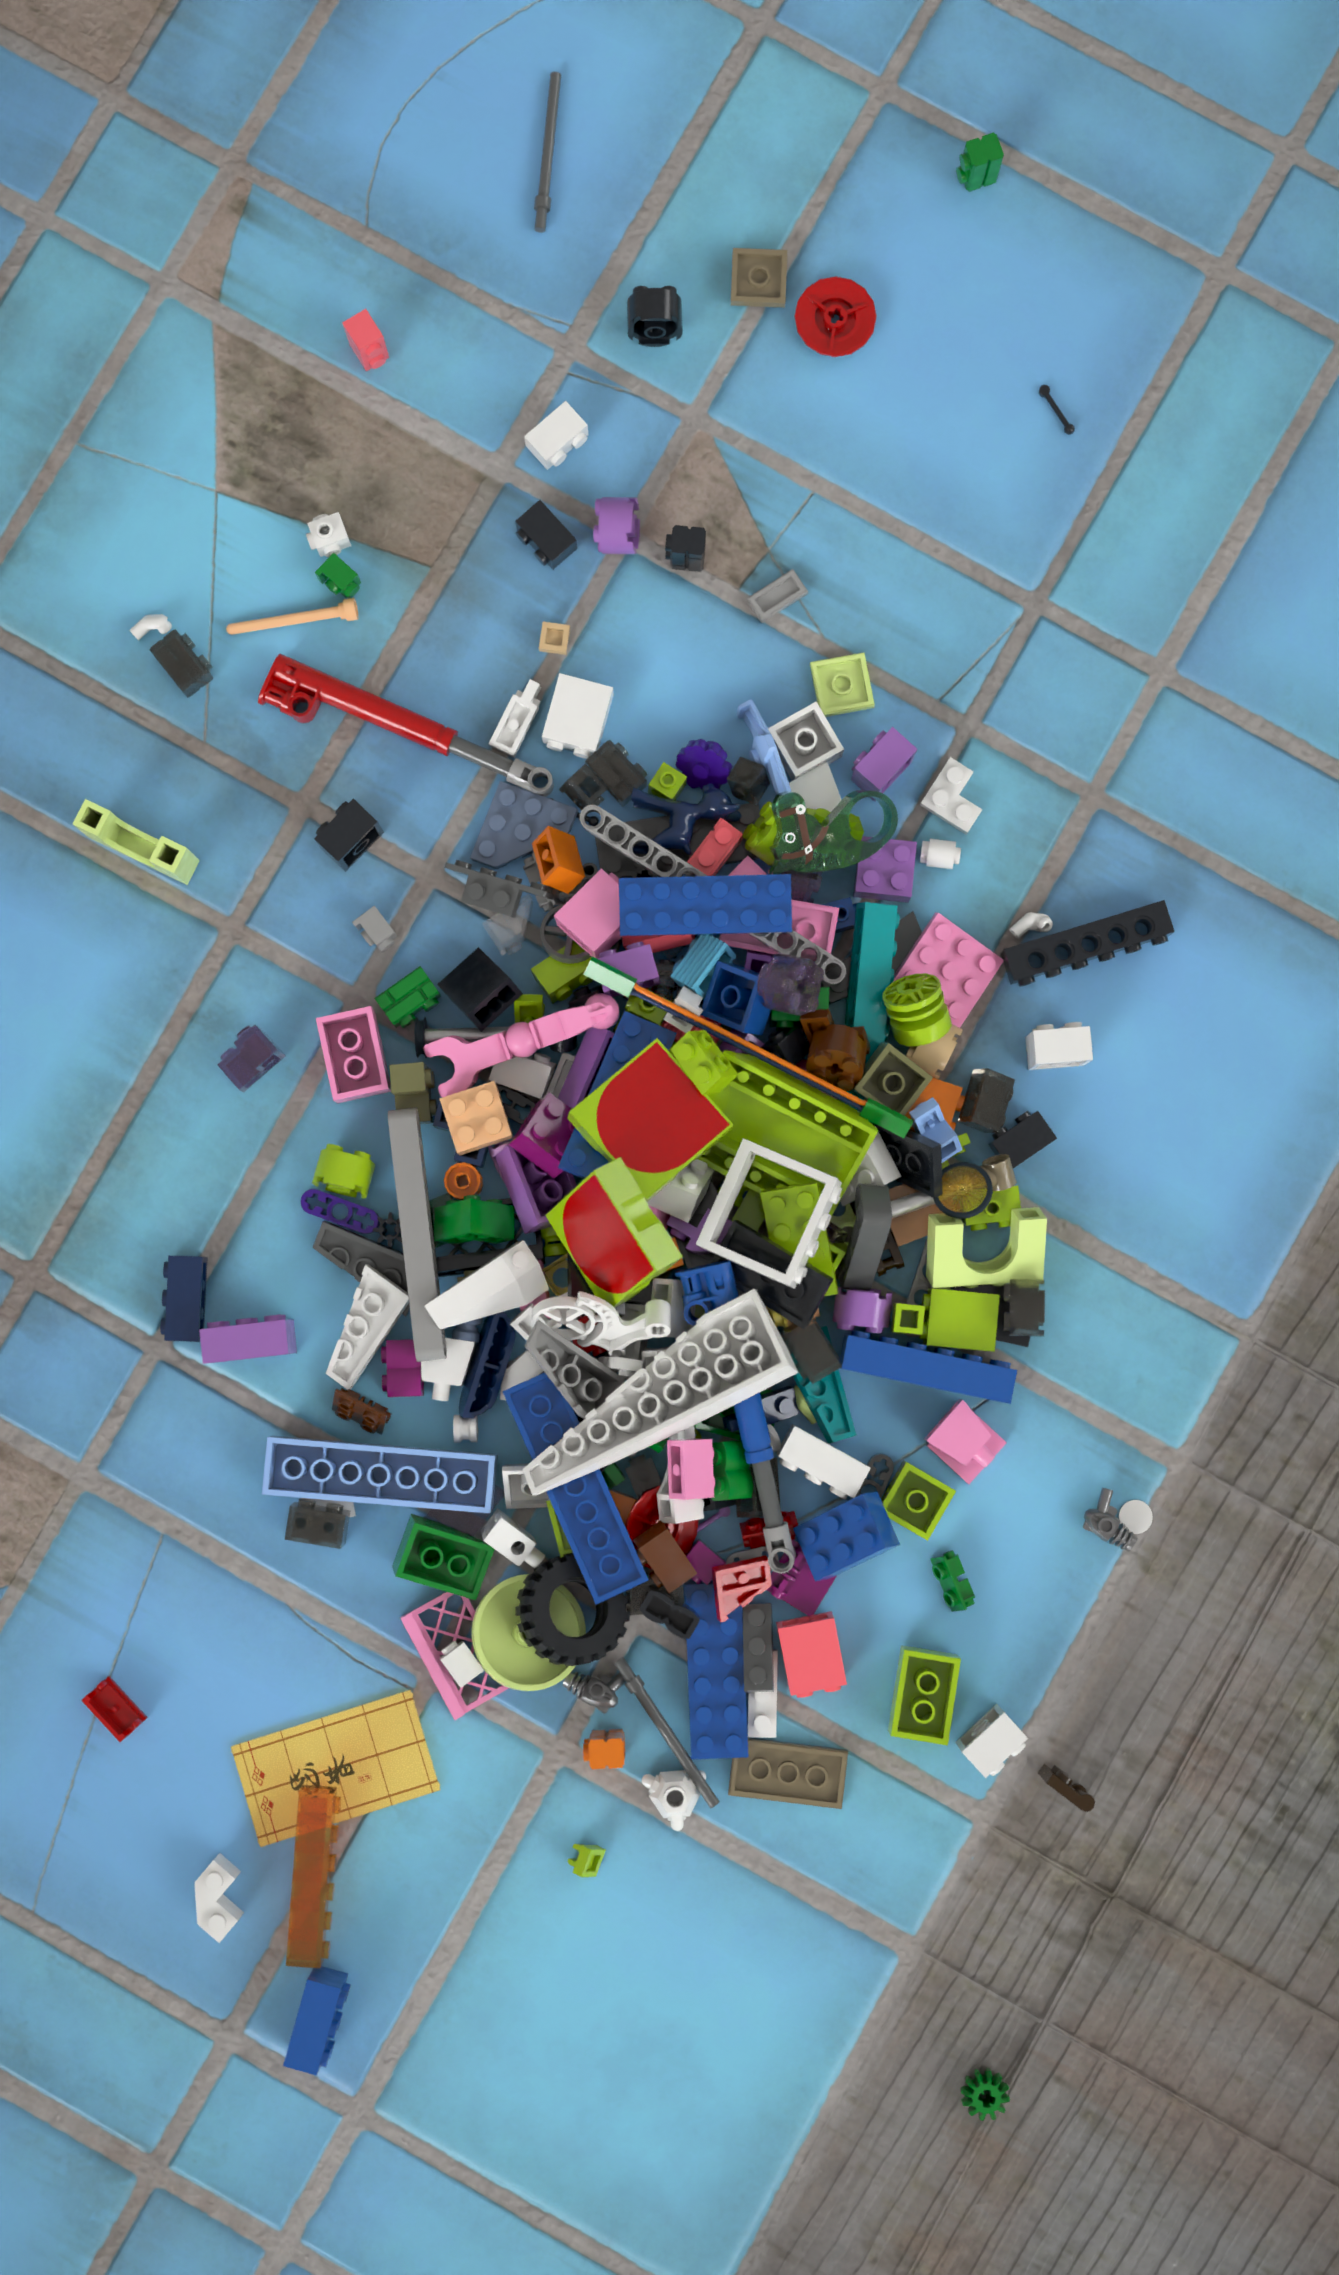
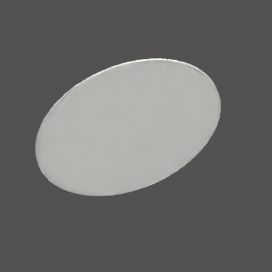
[1119,1500,1153,1534]

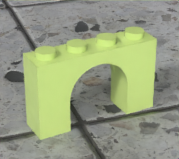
[73,799,200,885]
[926,1207,1047,1290]

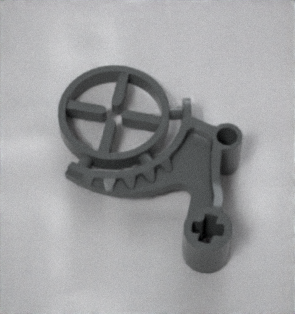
[540,863,657,964]

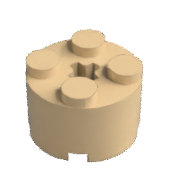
[905,1024,963,1079]

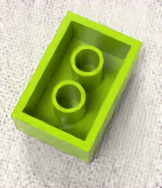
[888,1645,961,1746]

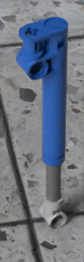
[675,1260,796,1573]

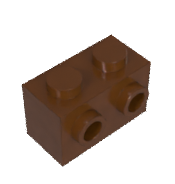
[633,1520,698,1593]

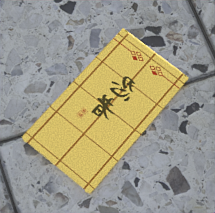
[231,1689,441,1847]

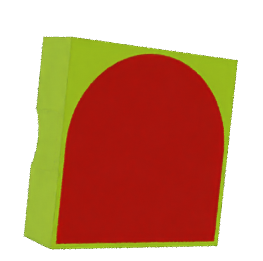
[567,1038,734,1202]
[545,1157,683,1308]

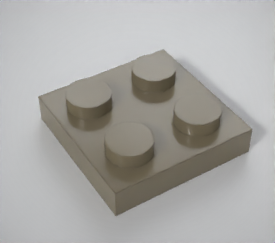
[731,248,788,308]

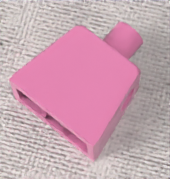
[924,1399,996,1468]

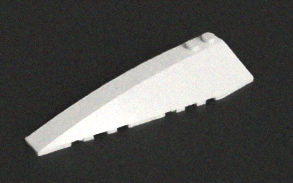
[522,1289,798,1496]

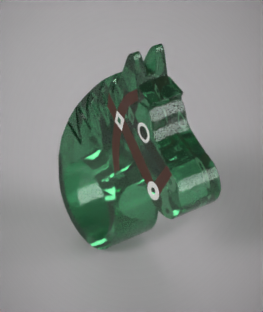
[768,790,898,875]

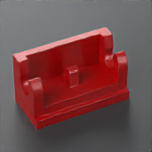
[81,1676,148,1742]

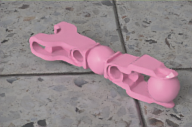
[423,993,619,1097]

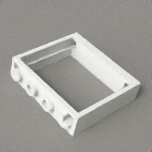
[696,1138,843,1289]

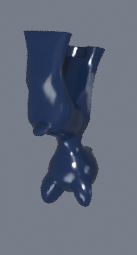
[623,783,742,855]

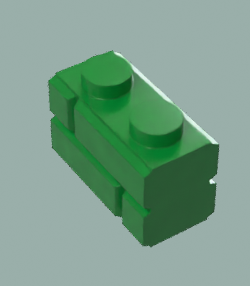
[956,132,1004,192]
[374,966,441,1028]

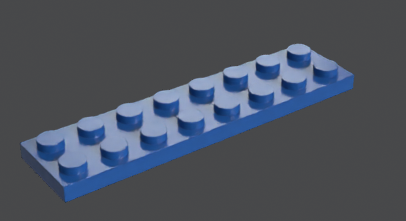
[502,1372,649,1604]

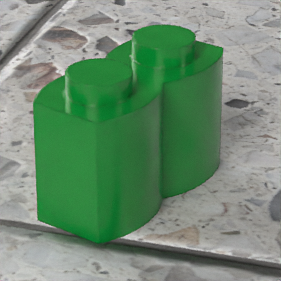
[712,1441,753,1501]

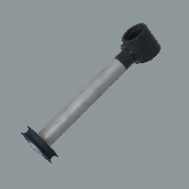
[414,1017,578,1058]

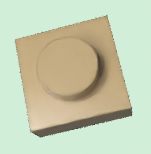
[539,622,570,655]

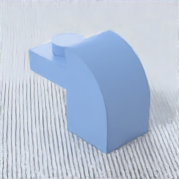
[909,1097,963,1163]

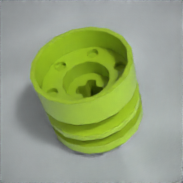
[883,973,952,1046]

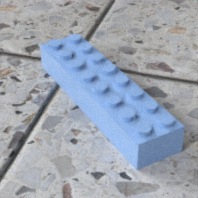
[262,1436,498,1514]

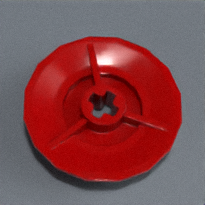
[794,277,877,357]
[626,1486,699,1569]

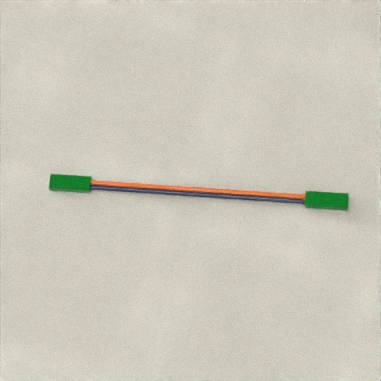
[583,956,913,1138]

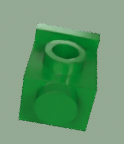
[315,553,361,598]

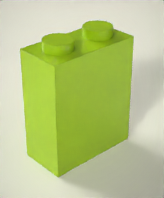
[919,1288,1000,1352]

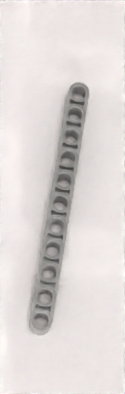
[580,805,846,985]

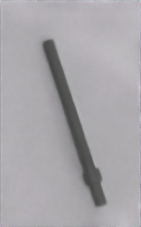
[534,72,561,233]
[614,1657,720,1809]

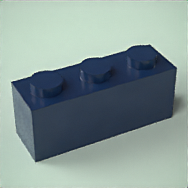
[160,1255,208,1342]

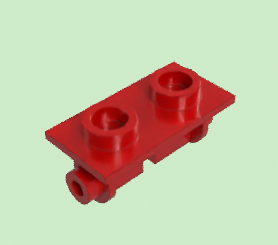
[739,1511,798,1549]

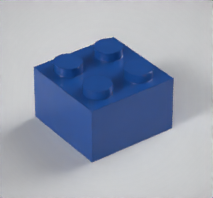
[701,960,780,1036]

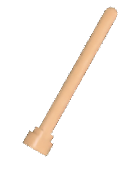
[226,598,359,635]

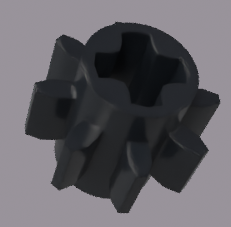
[373,1212,402,1248]

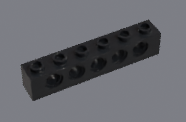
[1001,900,1175,987]

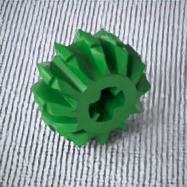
[960,2068,1010,2121]

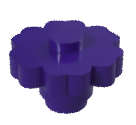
[675,739,732,790]

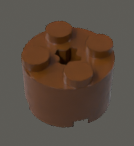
[806,1024,867,1091]

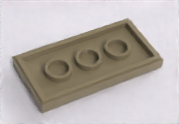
[728,1738,848,1809]

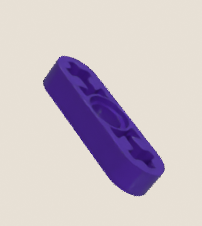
[301,1189,380,1234]

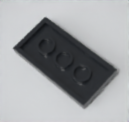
[711,1220,833,1329]

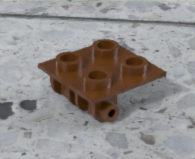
[332,1388,392,1435]

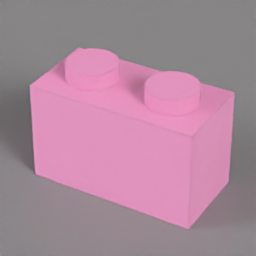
[667,1438,715,1500]

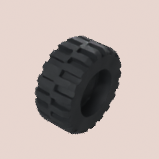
[516,1553,631,1666]

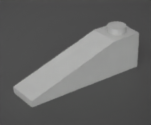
[525,1321,625,1419]

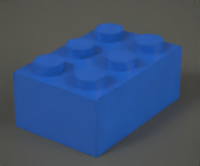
[793,1491,900,1582]
[283,1964,351,2076]

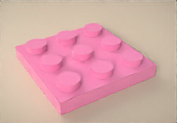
[893,913,1004,1028]

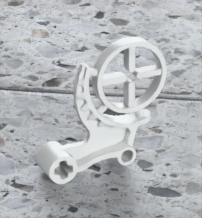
[532,1291,671,1357]

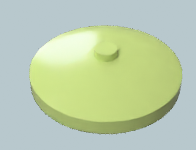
[472,1574,586,1691]

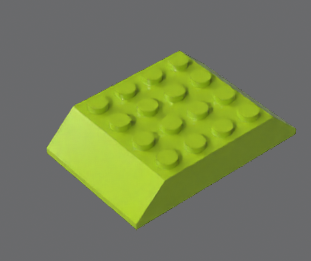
[697,1050,878,1216]

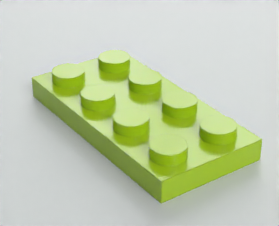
[760,1181,838,1296]

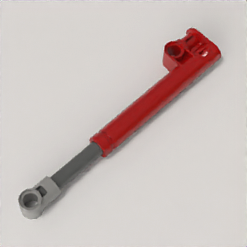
[258,654,554,797]

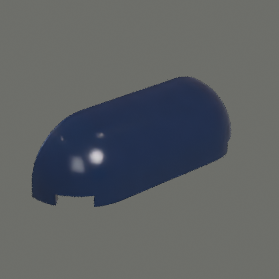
[459,1312,516,1418]

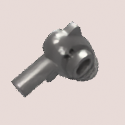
[1083,1487,1138,1552]
[562,1671,626,1714]

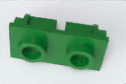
[930,1550,975,1611]

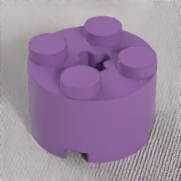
[593,497,640,554]
[833,1286,893,1333]

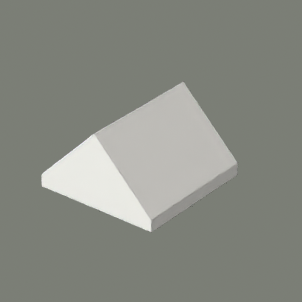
[502,1464,550,1509]

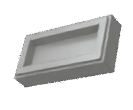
[747,569,808,623]

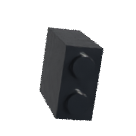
[437,947,523,1032]

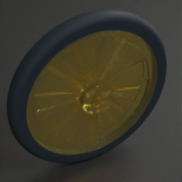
[933,1162,993,1219]

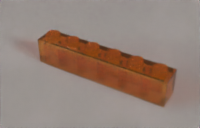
[286,1785,341,1968]

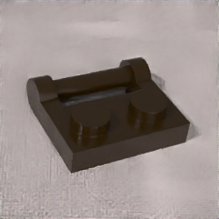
[1038,1764,1095,1812]

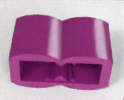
[381,1339,424,1397]

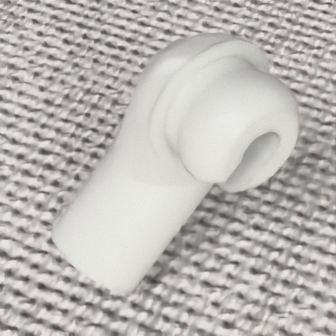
[129,614,172,641]

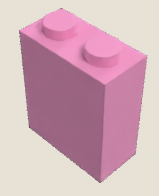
[554,869,622,958]

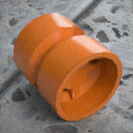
[444,1162,484,1200]

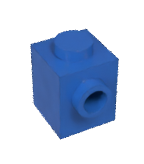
[822,897,857,934]

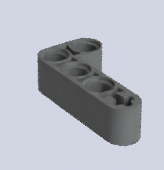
[840,1183,892,1291]

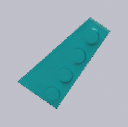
[782,1326,856,1443]

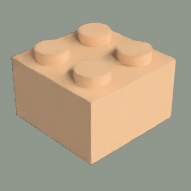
[440,1081,514,1155]

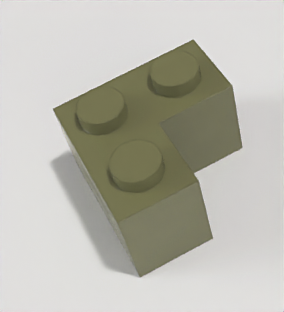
[389,1062,437,1124]

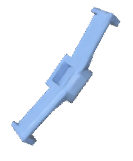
[737,699,792,807]

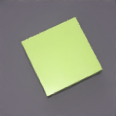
[810,652,875,717]

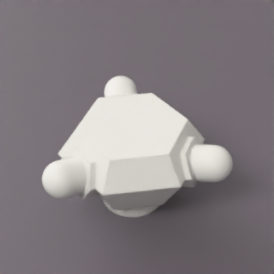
[642,1770,706,1831]

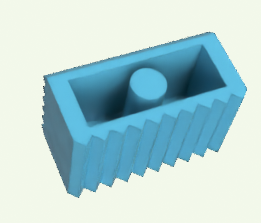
[670,934,736,1000]

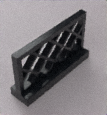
[430,1198,545,1277]

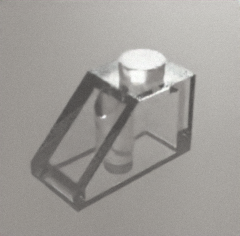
[482,893,533,955]

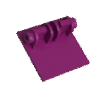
[767,1540,837,1616]

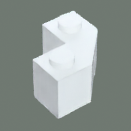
[194,1853,244,1943]

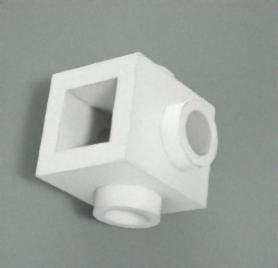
[306,512,351,557]

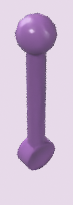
[697,1507,731,1532]

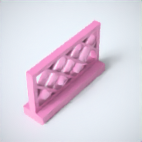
[400,1592,509,1720]

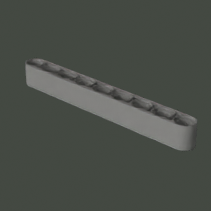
[388,1107,447,1362]

